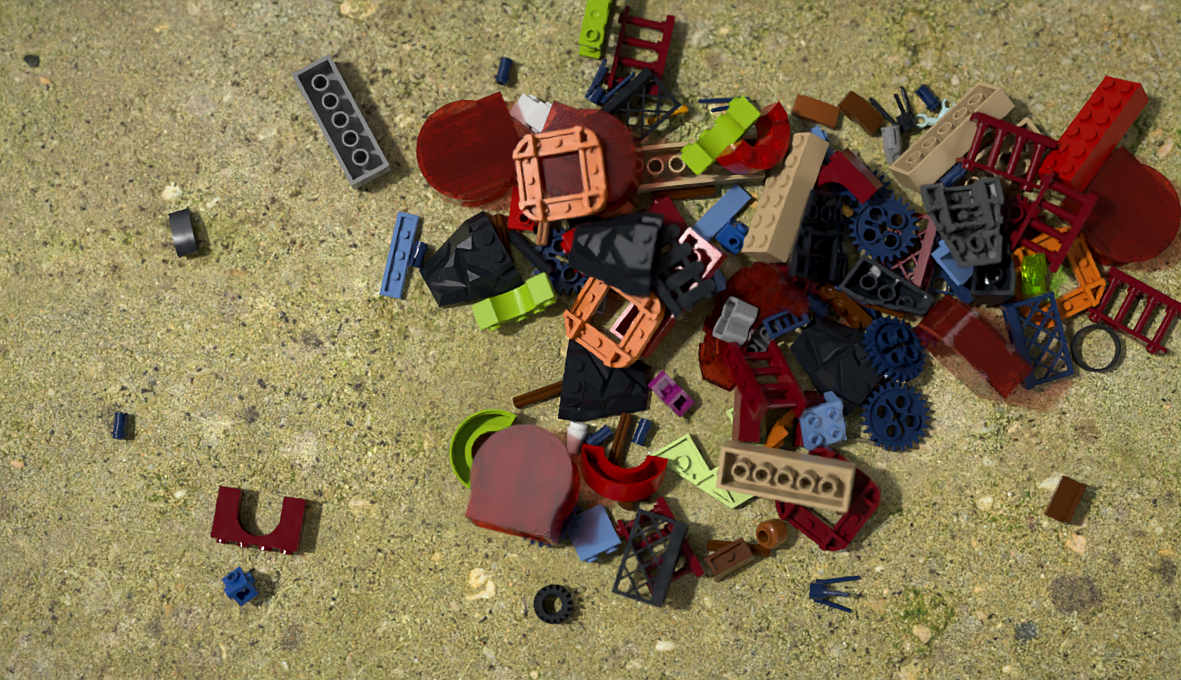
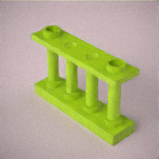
[578,0,611,60]

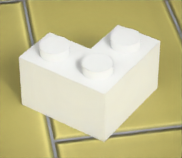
[508,93,558,135]

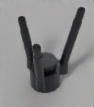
[869,86,917,133]

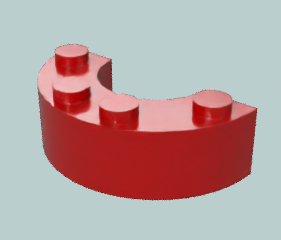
[716,101,790,175]
[580,444,669,502]

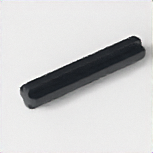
[507,230,555,277]

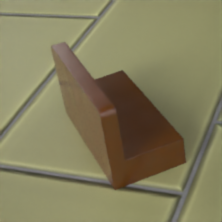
[1043,475,1087,524]
[704,537,754,582]

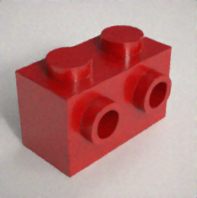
[507,186,539,234]

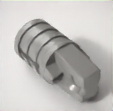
[881,125,903,164]

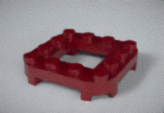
[775,445,881,551]

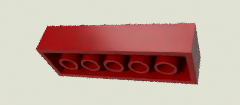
[1036,76,1149,194]
[610,228,728,358]

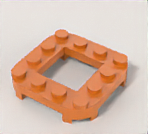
[513,126,608,222]
[1010,226,1106,328]
[563,277,666,368]

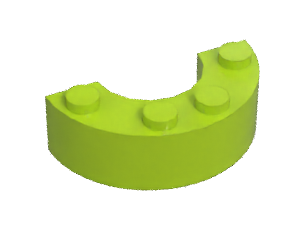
[680,95,761,176]
[471,272,557,332]
[449,409,517,490]

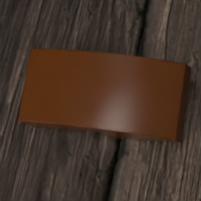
[837,91,885,136]

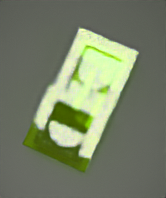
[1021,252,1047,298]

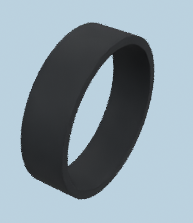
[1071,324,1121,372]

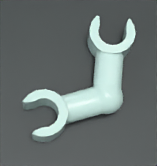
[916,98,955,129]

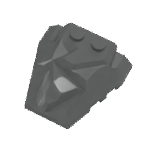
[919,177,1004,268]

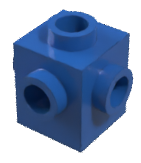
[715,217,749,255]
[222,566,259,607]

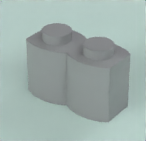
[713,296,758,347]

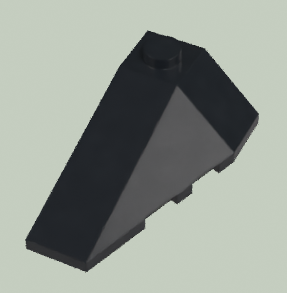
[970,215,1017,304]
[838,254,936,317]

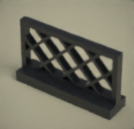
[583,67,681,162]
[612,508,690,609]

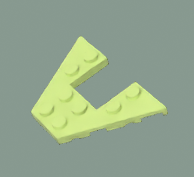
[651,407,767,509]

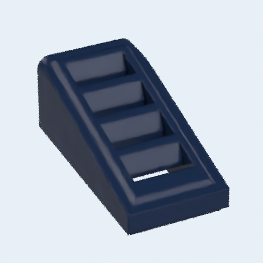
[762,302,811,339]

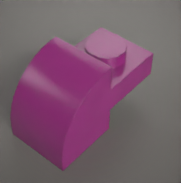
[647,370,695,418]

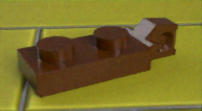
[817,282,873,330]

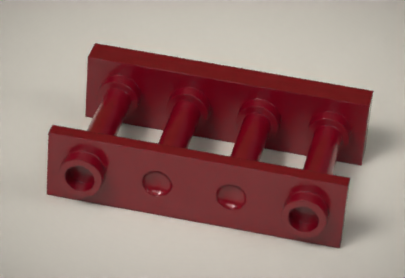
[604,5,676,103]
[955,112,1058,193]
[1009,169,1100,273]
[1083,266,1181,355]
[722,340,808,421]
[615,496,704,595]

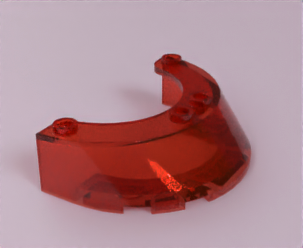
[698,261,810,392]

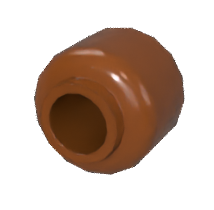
[756,518,788,549]

